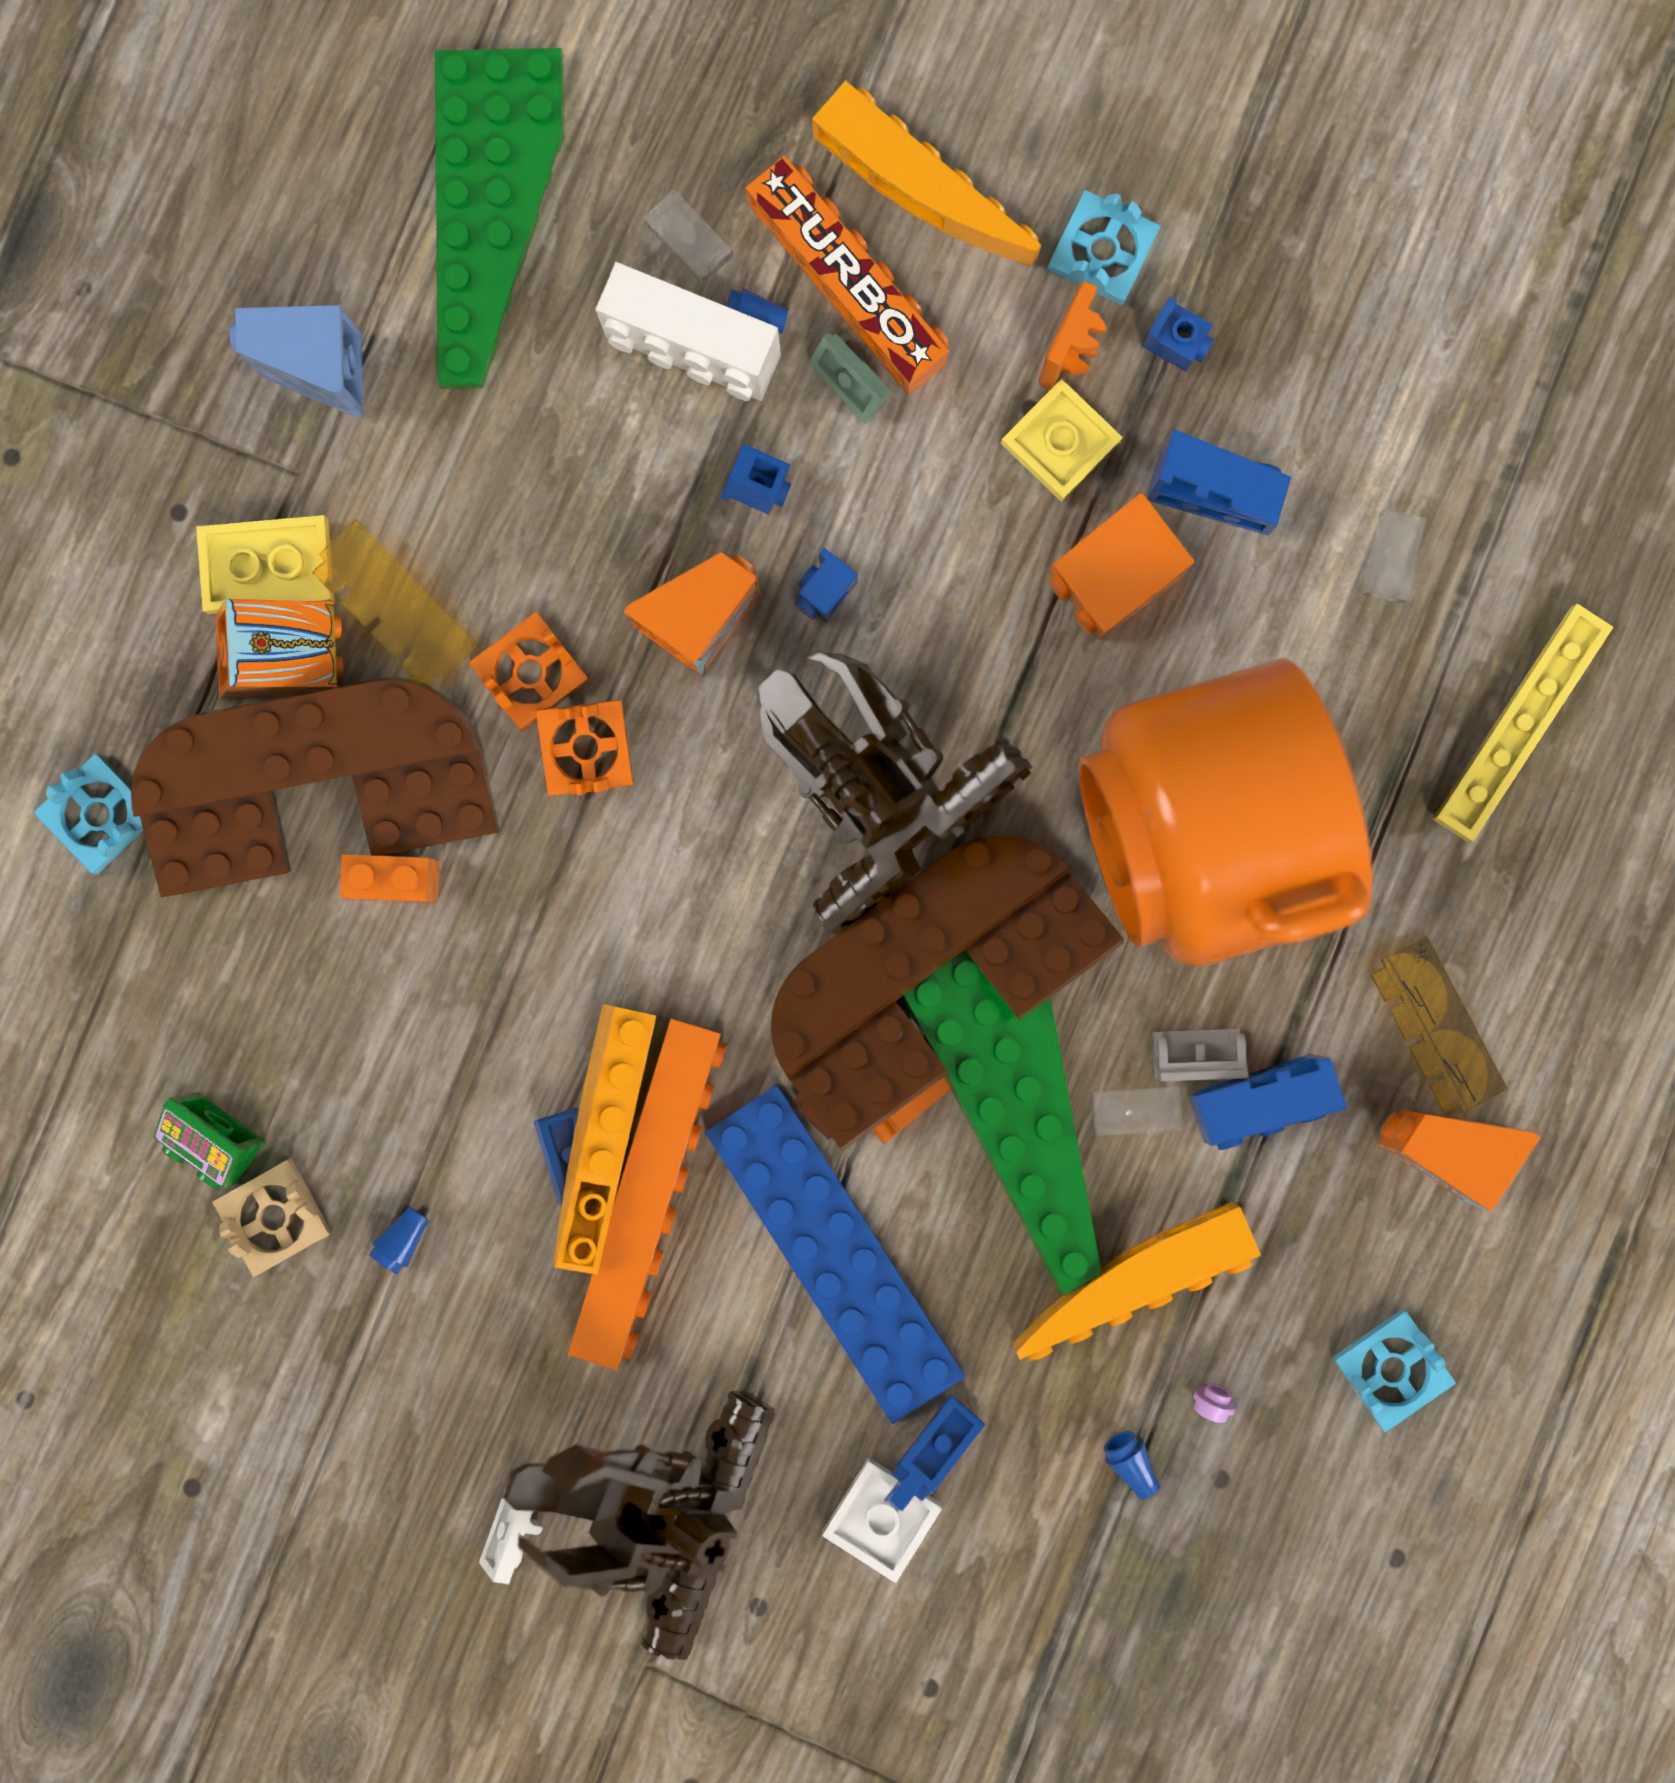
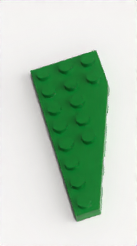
[435,48,564,389]
[901,951,1102,1295]

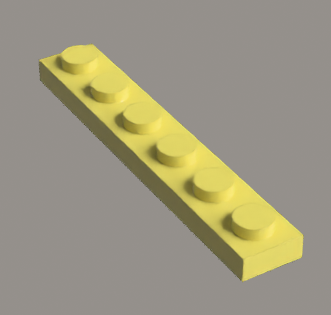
[1432,604,1613,843]

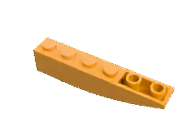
[812,80,1041,266]
[553,1004,656,1275]
[1013,1202,1261,1361]

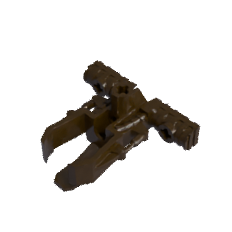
[759,653,1032,934]
[502,1391,775,1660]

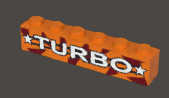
[745,155,949,396]

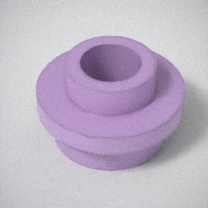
[1193,1383,1237,1423]

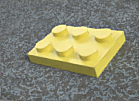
[196,515,335,614]

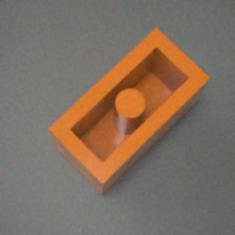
[340,855,440,903]

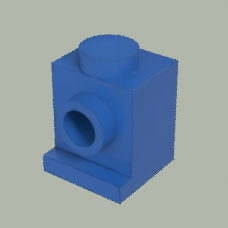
[1142,297,1214,371]
[720,443,792,515]
[794,548,858,622]

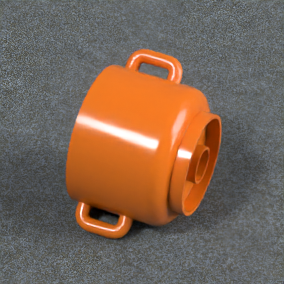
[1078,658,1372,967]

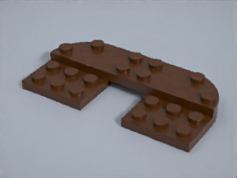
[131,678,500,898]
[771,836,1124,1152]

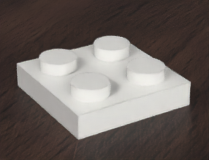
[822,1457,942,1583]

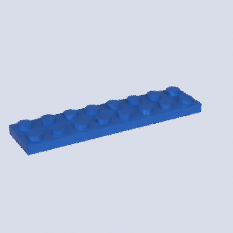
[705,1084,965,1425]

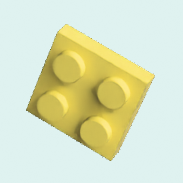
[1001,379,1123,502]

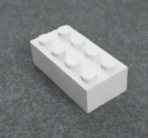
[595,262,781,401]

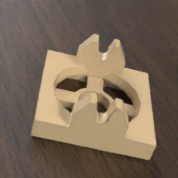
[212,1158,332,1278]

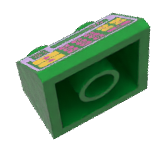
[153,1092,267,1189]

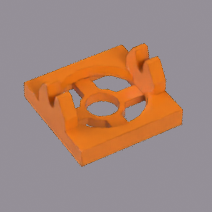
[1038,281,1107,391]
[469,611,590,732]
[535,699,634,796]

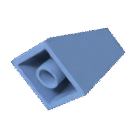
[229,305,363,417]

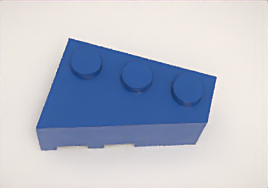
[1147,429,1291,536]
[1188,1054,1347,1150]

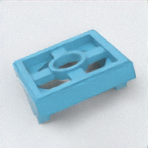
[1047,190,1161,306]
[33,753,143,875]
[1332,1309,1456,1433]

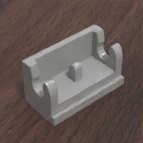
[1152,1029,1248,1081]

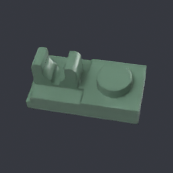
[808,333,892,424]

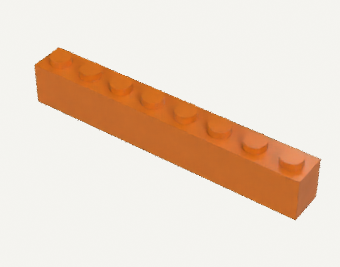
[568,1017,728,1370]

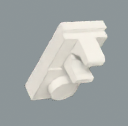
[479,1497,543,1584]

